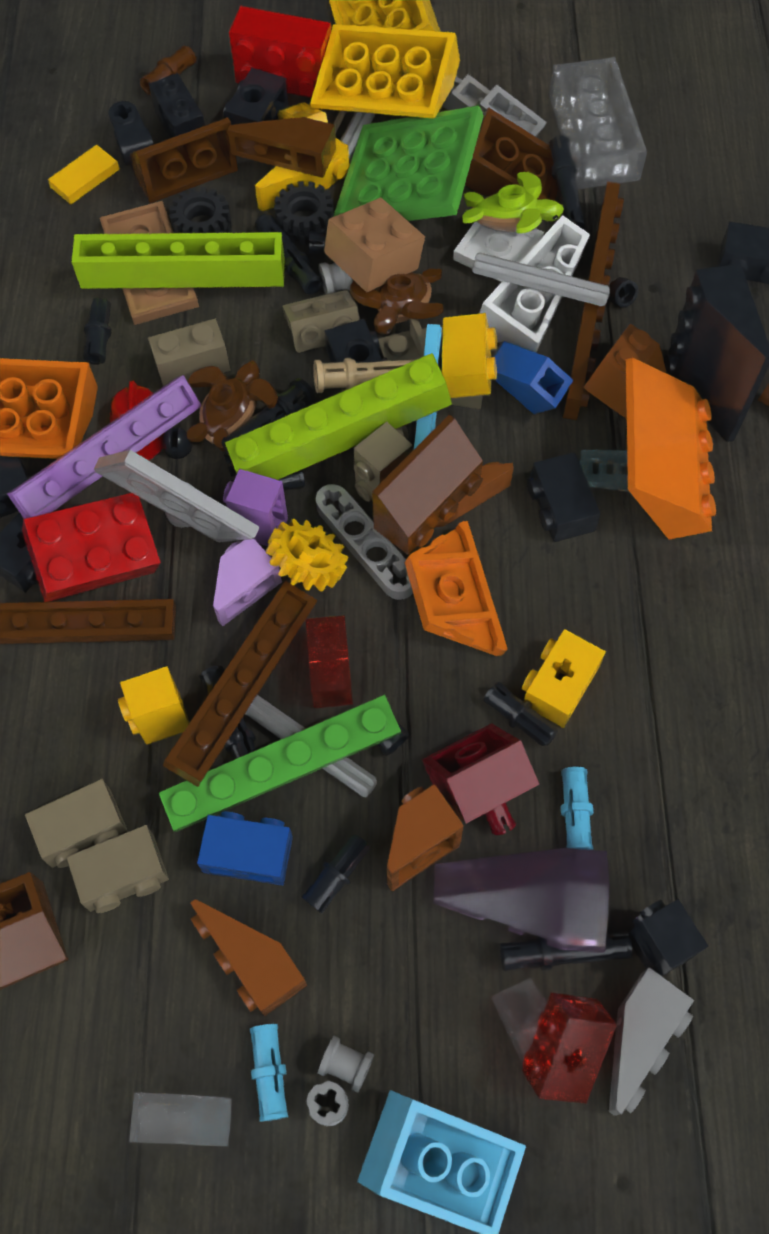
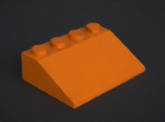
[0,358,98,459]
[626,358,716,540]

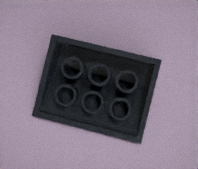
[664,264,769,442]

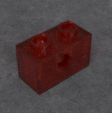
[306,615,353,708]
[522,992,617,1103]

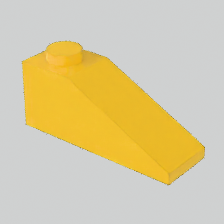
[255,138,350,211]

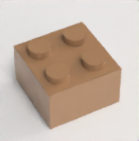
[324,198,425,292]

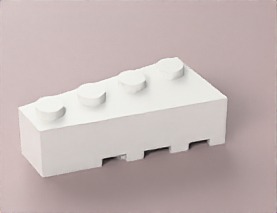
[480,215,590,353]

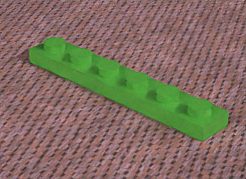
[159,695,401,832]

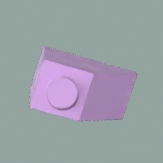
[213,539,282,626]

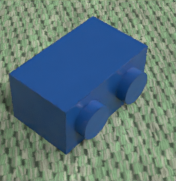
[197,811,293,886]

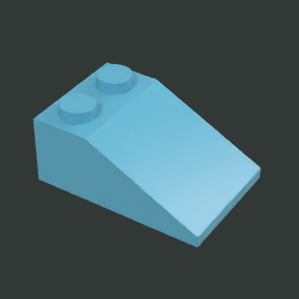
[357,1090,526,1234]

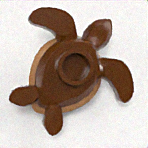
[350,268,444,334]
[187,360,278,451]

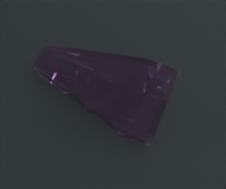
[433,848,610,953]

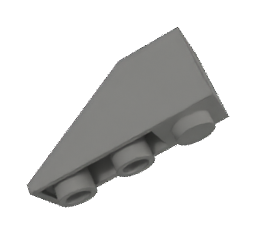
[609,967,694,1116]

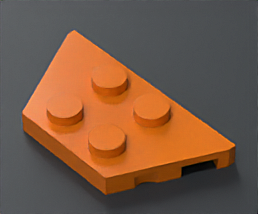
[404,521,508,656]

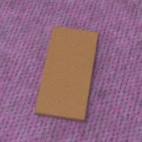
[100,201,199,325]

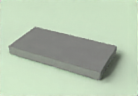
[94,450,259,542]

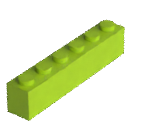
[72,232,285,289]
[225,353,452,480]

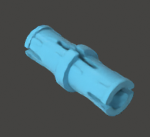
[560,767,594,853]
[249,1024,288,1122]

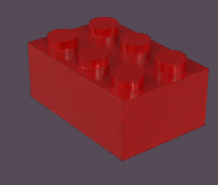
[229,6,332,98]
[22,493,161,603]

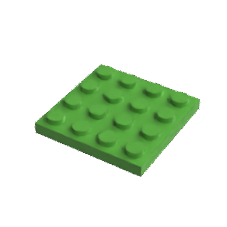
[333,105,484,221]

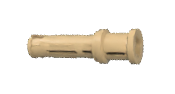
[313,358,419,393]

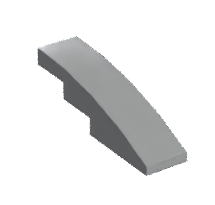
[442,74,547,137]

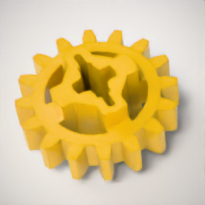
[266,519,348,591]

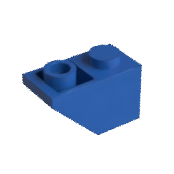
[492,341,573,414]

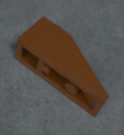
[227,117,336,178]

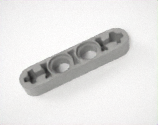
[316,484,413,600]

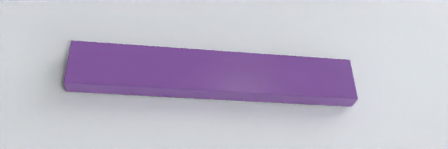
[7,375,201,519]

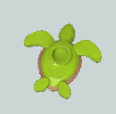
[462,172,564,233]

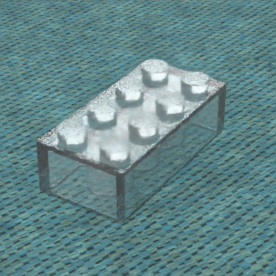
[549,57,647,189]

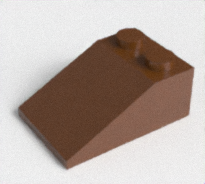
[465,107,558,201]

